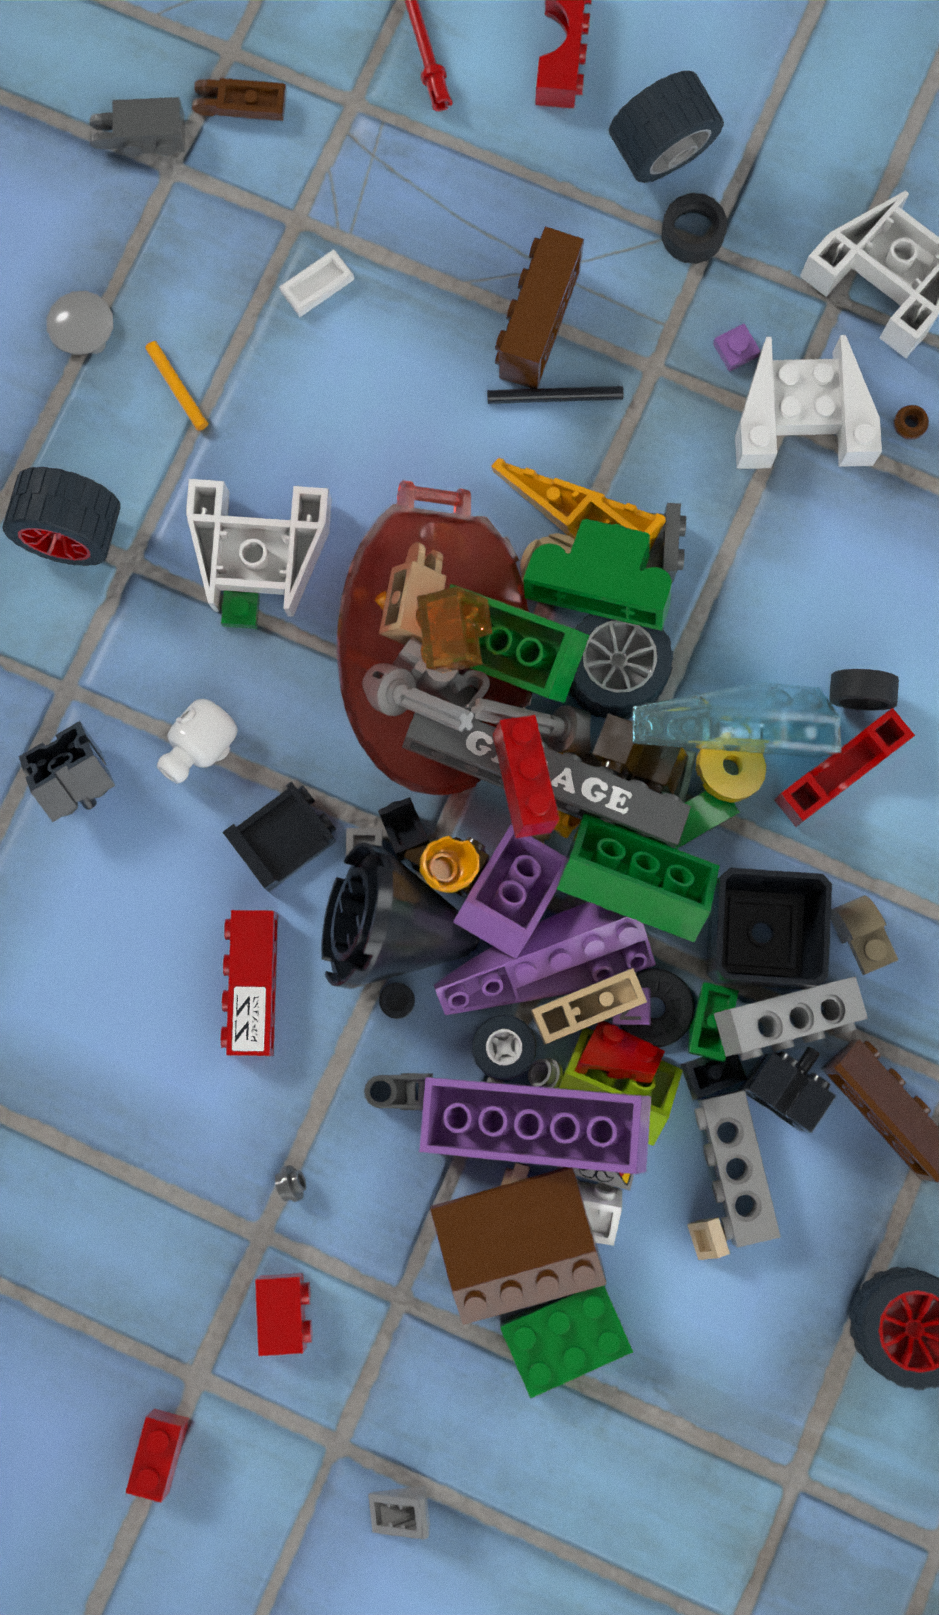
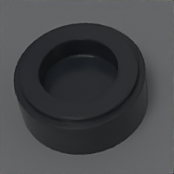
[379,983,415,1019]

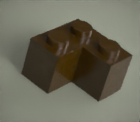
[592,714,689,795]

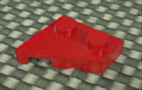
[574,1021,665,1083]

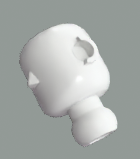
[157,699,238,784]

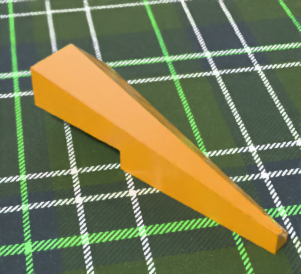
[491,458,666,552]

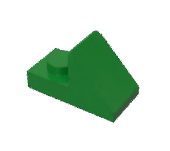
[688,982,739,1062]

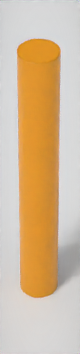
[145,341,208,431]

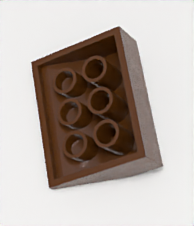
[430,1167,607,1325]

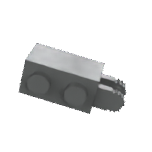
[89,97,186,157]

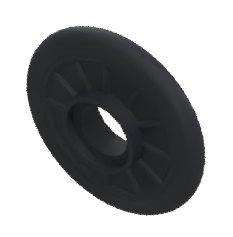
[620,968,694,1047]

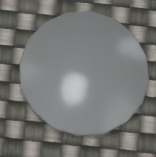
[47,291,113,355]

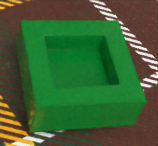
[221,591,260,629]

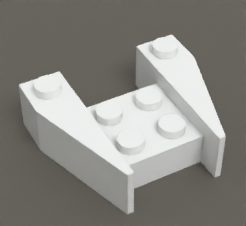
[800,190,939,358]
[735,335,882,469]
[186,479,332,617]

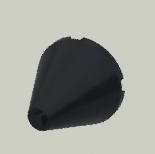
[321,842,479,989]

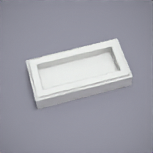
[279,249,354,317]

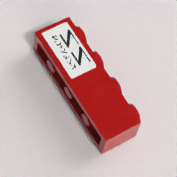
[220,910,278,1056]

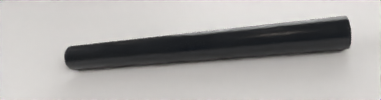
[487,386,624,404]

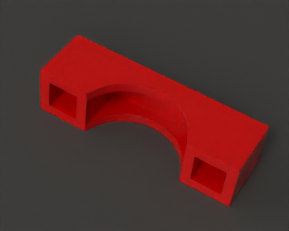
[535,0,592,109]
[774,708,915,827]

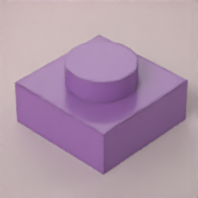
[713,323,761,372]

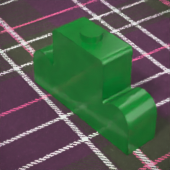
[523,519,672,631]

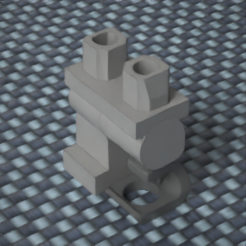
[392,636,490,711]

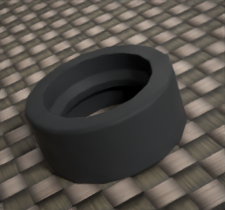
[661,193,727,264]
[829,669,899,711]

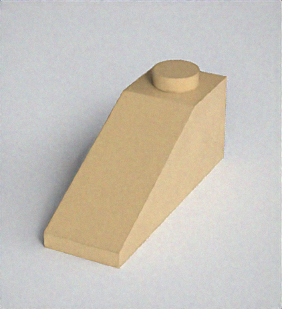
[531,968,647,1045]

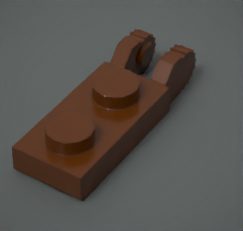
[192,78,287,121]

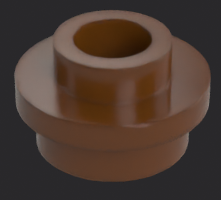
[894,405,929,439]

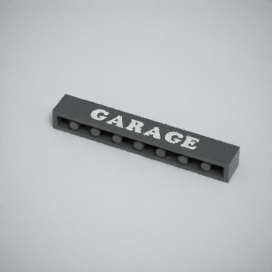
[402,712,691,848]

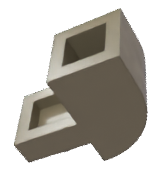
[831,895,899,975]

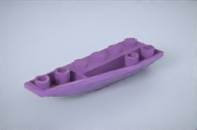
[433,902,656,1015]

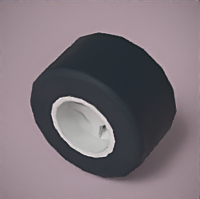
[472,1015,537,1080]

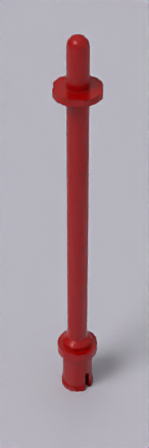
[404,0,453,112]

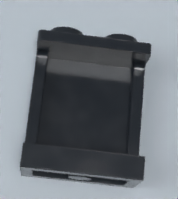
[222,781,337,892]

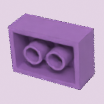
[453,825,566,959]

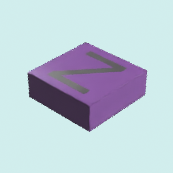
[613,988,651,1025]

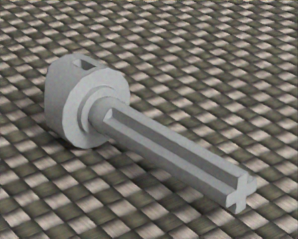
[362,663,474,732]
[471,698,591,756]

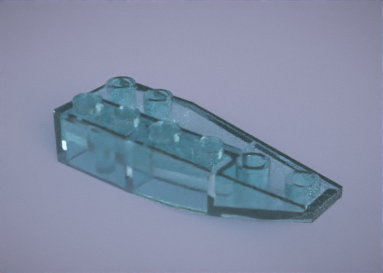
[632,682,841,758]

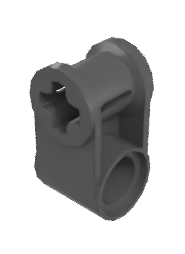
[364,1073,433,1110]

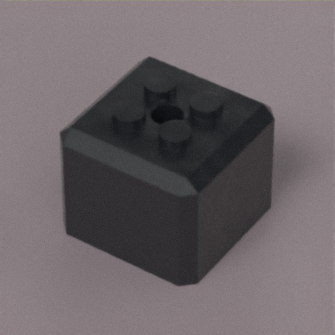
[706,867,832,990]

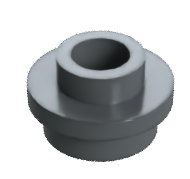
[275,1165,307,1202]

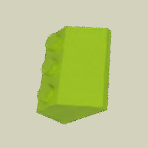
[558,1028,683,1146]

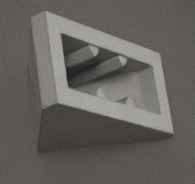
[368,1485,430,1539]

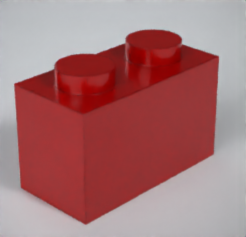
[255,1273,313,1356]
[125,1408,189,1503]

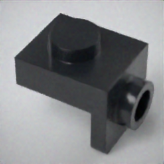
[378,798,430,861]

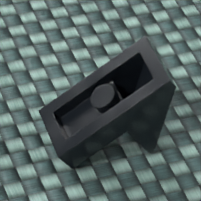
[680,1054,747,1100]

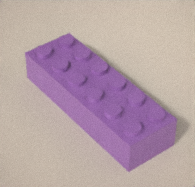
[419,1077,651,1174]

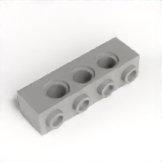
[714,976,868,1060]
[694,1091,781,1247]

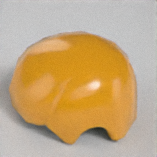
[420,836,480,893]

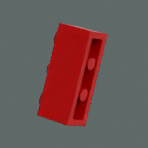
[493,715,560,839]

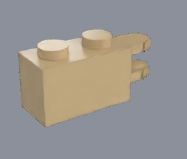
[379,542,447,645]

